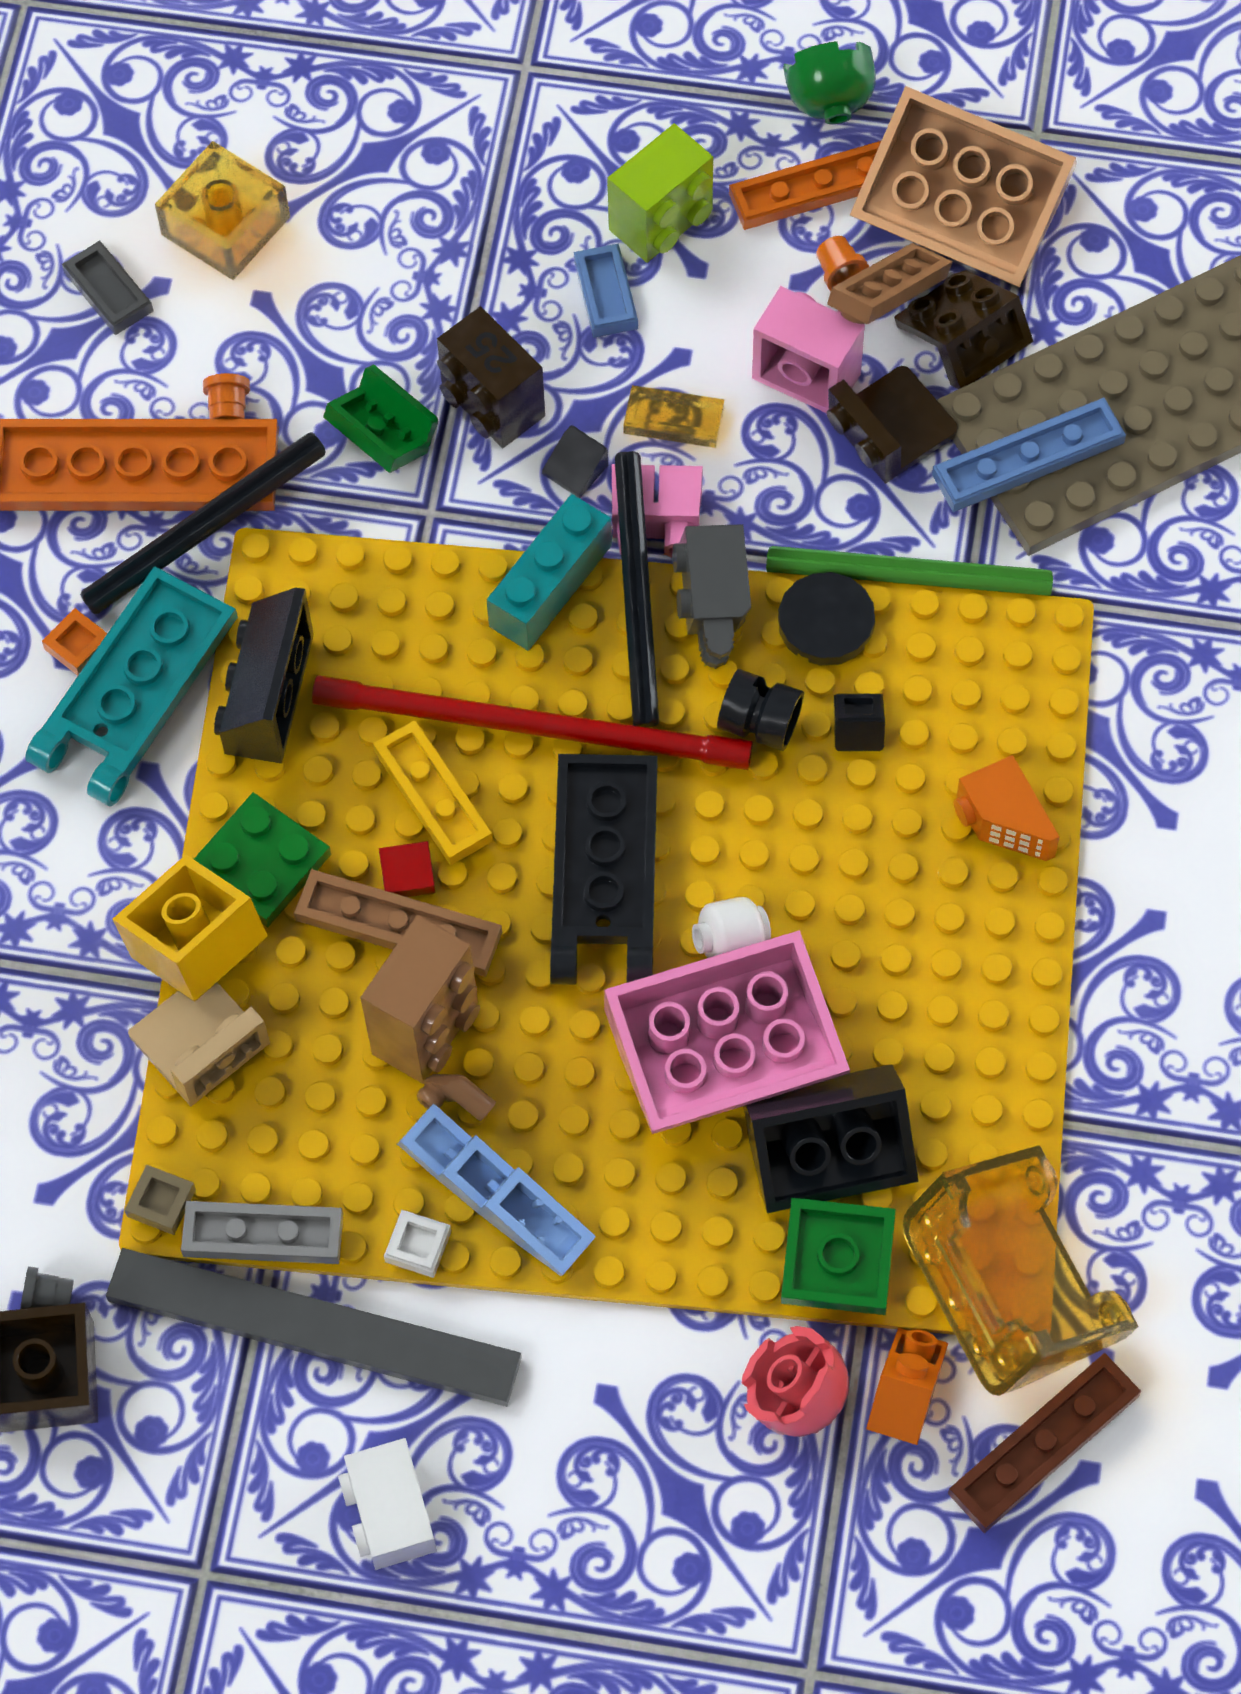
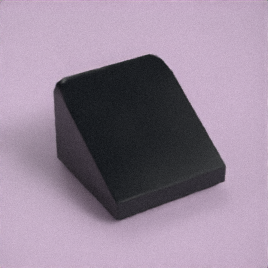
[542,425,608,498]
[834,694,885,751]

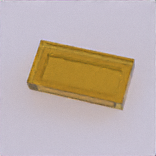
[623,385,724,448]

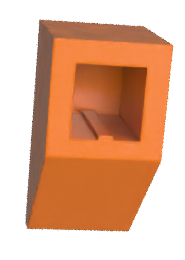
[866,1327,949,1445]

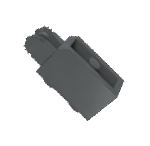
[672,524,751,669]

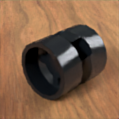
[717,669,804,751]

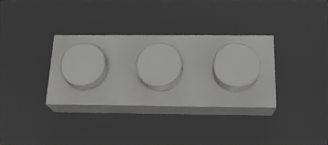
[181,1201,344,1264]

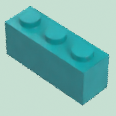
[486,493,612,651]

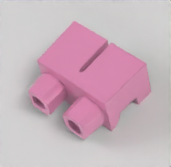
[612,464,703,558]

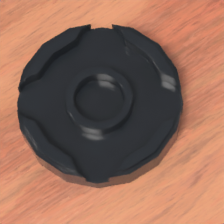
[778,572,875,666]

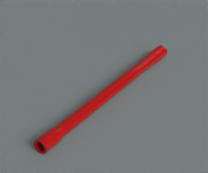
[312,675,753,770]

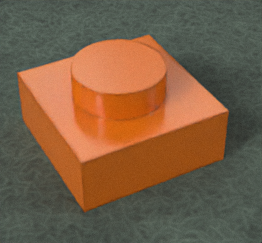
[42,608,107,676]

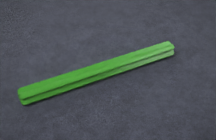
[766,546,1053,596]

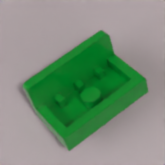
[323,364,438,473]

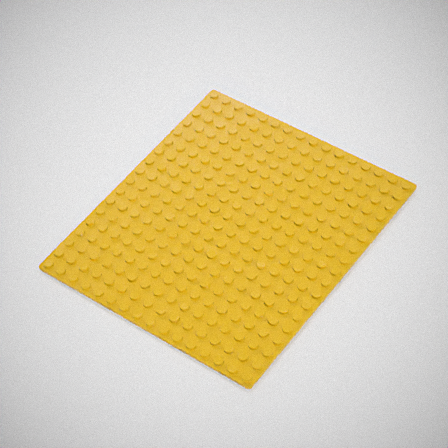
[119,528,1094,1343]

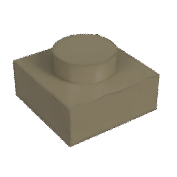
[125,1164,196,1235]

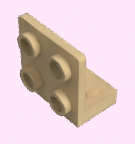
[128,982,270,1107]

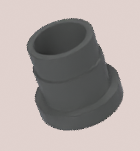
[20,1266,74,1309]

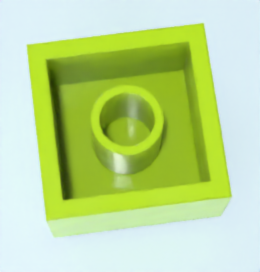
[607,123,713,263]

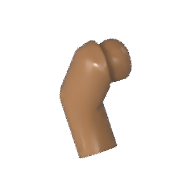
[417,1074,496,1121]

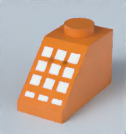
[953,755,1060,861]

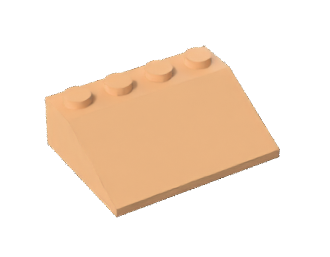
[850,86,1077,288]

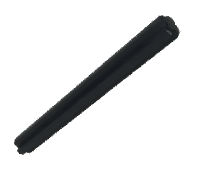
[80,432,326,614]
[615,451,659,728]

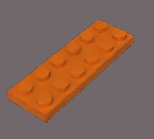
[0,419,279,511]

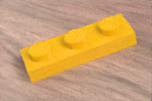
[373,720,493,866]

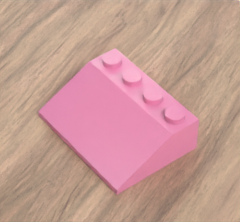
[604,930,850,1134]

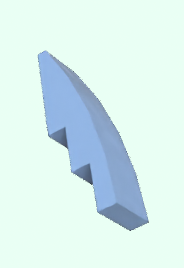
[397,1103,596,1276]

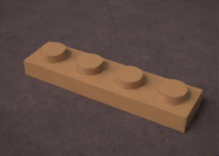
[827,243,953,324]
[294,869,502,977]

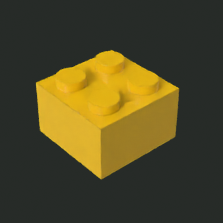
[112,855,268,1002]

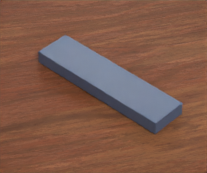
[932,398,1126,512]

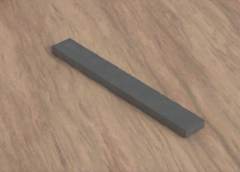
[106,1248,522,1407]

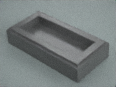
[62,240,154,335]

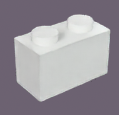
[338,1438,437,1570]

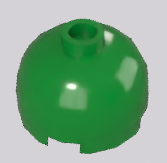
[783,41,876,125]

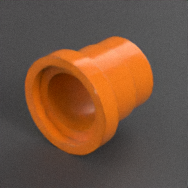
[816,236,869,291]
[203,373,250,419]

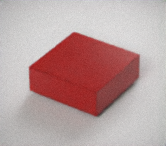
[379,841,436,897]

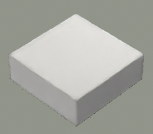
[384,1210,451,1278]

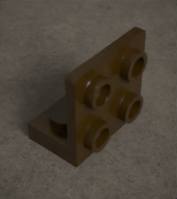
[894,270,1034,389]

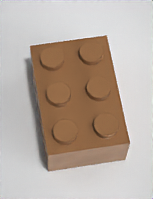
[360,915,480,1084]

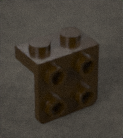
[827,366,958,484]

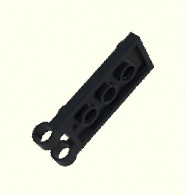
[550,754,658,985]

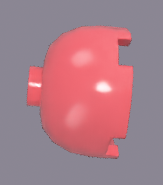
[742,1326,849,1437]

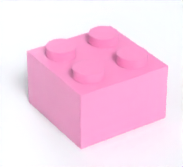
[752,286,865,413]

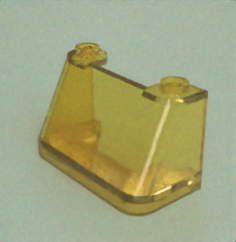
[903,1145,1139,1396]

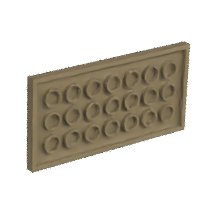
[937,255,1241,556]

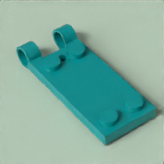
[25,566,238,807]

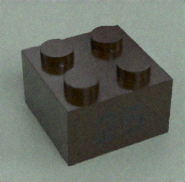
[437,306,545,449]
[0,1303,98,1432]

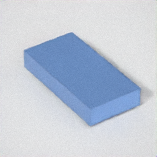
[573,243,638,338]

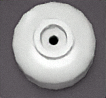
[692,897,771,958]

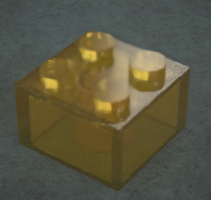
[155,141,290,280]

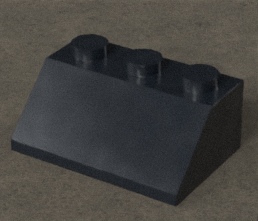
[214,587,314,763]
[743,1064,919,1213]

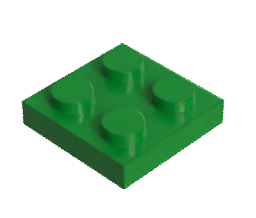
[194,792,331,927]
[781,1198,896,1315]

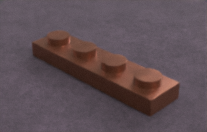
[948,1352,1141,1533]

